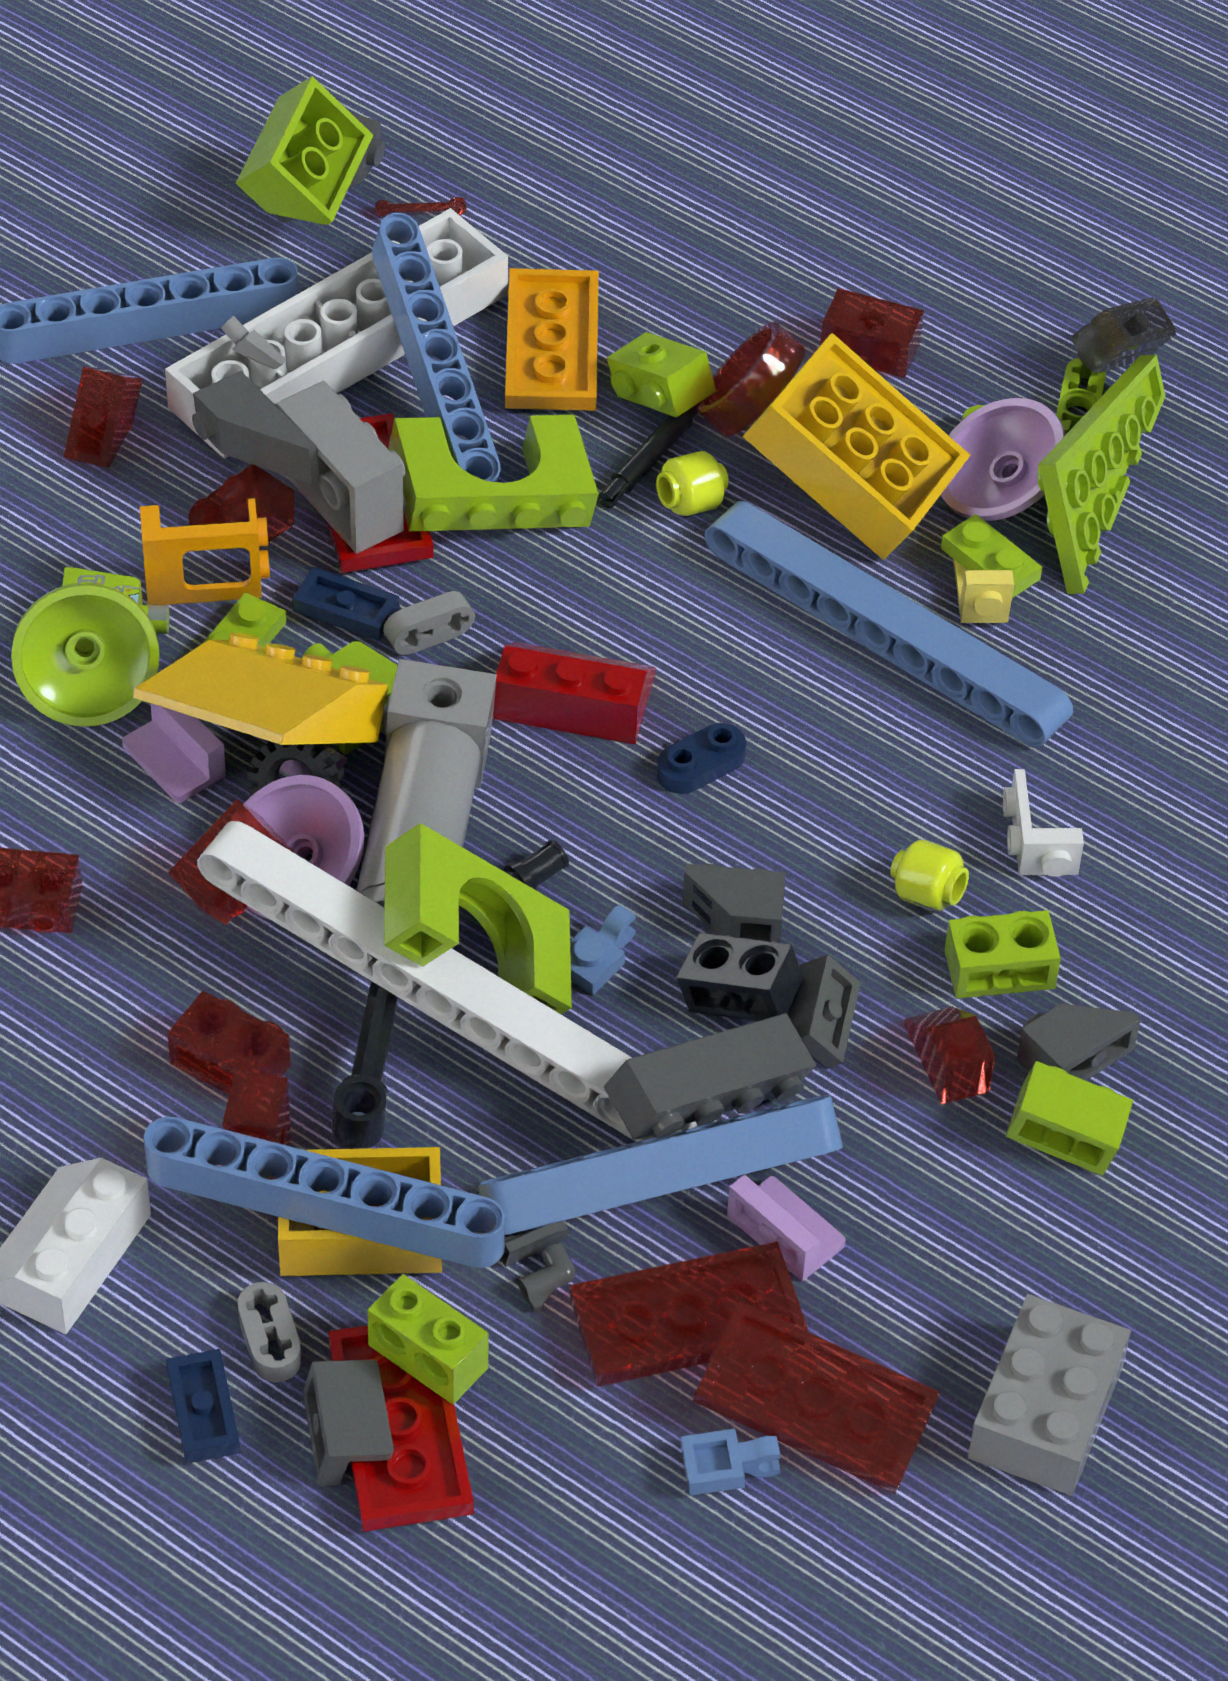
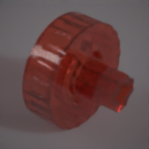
[696,322,805,437]

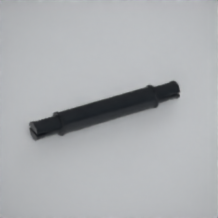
[598,402,706,508]

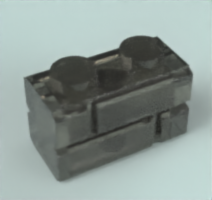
[1072,297,1176,374]

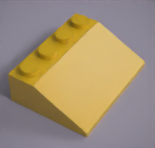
[743,333,971,561]
[133,633,388,745]

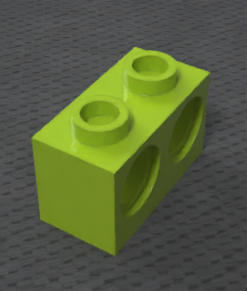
[944,910,1061,999]
[367,1274,489,1405]

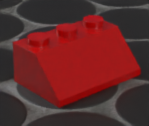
[493,642,656,745]

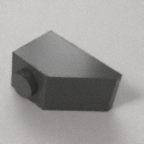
[1017,1004,1141,1081]

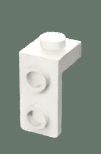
[1003,769,1084,877]

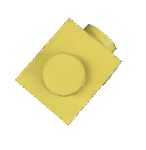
[953,559,1014,623]

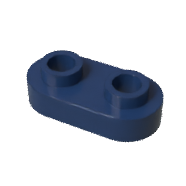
[657,723,746,794]

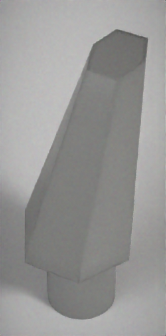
[221,316,287,369]

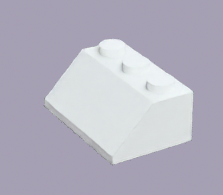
[0,1158,151,1334]

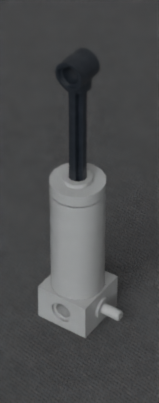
[332,659,497,1149]

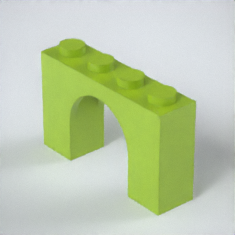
[388,415,599,532]
[384,823,572,1014]

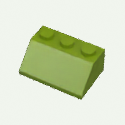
[236,76,373,225]

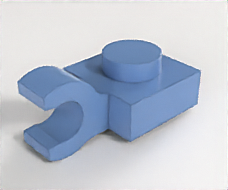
[570,905,636,995]
[680,1428,781,1496]

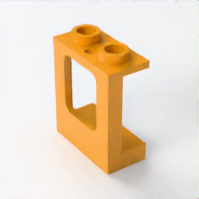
[140,498,270,605]

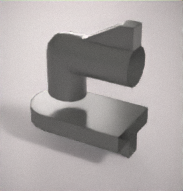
[501,1221,576,1312]

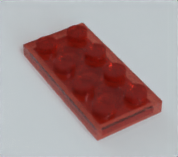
[570,1241,809,1387]
[693,1301,940,1494]

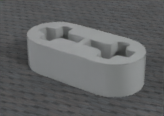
[383,591,475,655]
[238,1282,301,1382]

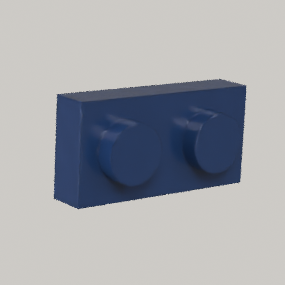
[292,567,400,641]
[166,1349,241,1464]

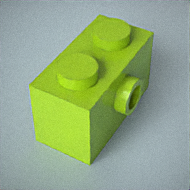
[607,332,716,417]
[1005,1061,1133,1176]

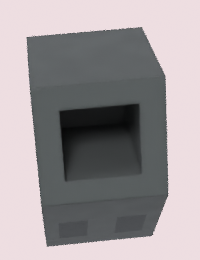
[682,863,786,942]

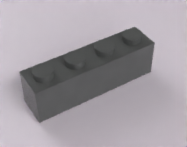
[604,1013,816,1140]

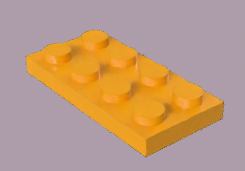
[505,268,599,411]

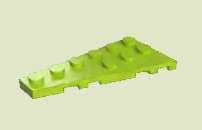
[1037,354,1166,594]

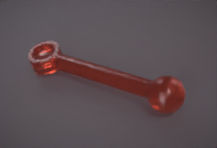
[374,197,467,217]

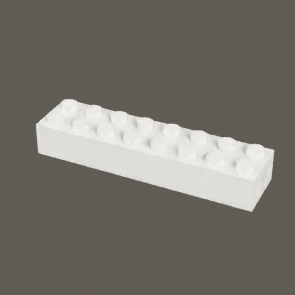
[165,208,508,459]

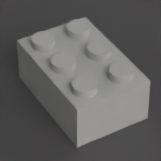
[276,380,406,554]
[968,1294,1131,1496]

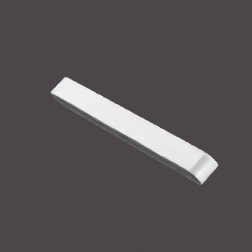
[197,821,698,1142]

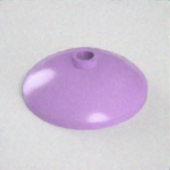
[941,398,1066,521]
[233,775,364,920]

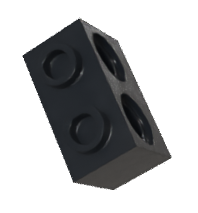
[676,933,804,1021]

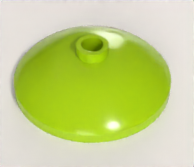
[11,583,159,727]

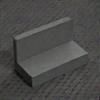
[787,954,861,1069]
[303,1360,394,1486]

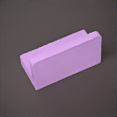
[122,703,226,803]
[727,1174,846,1282]

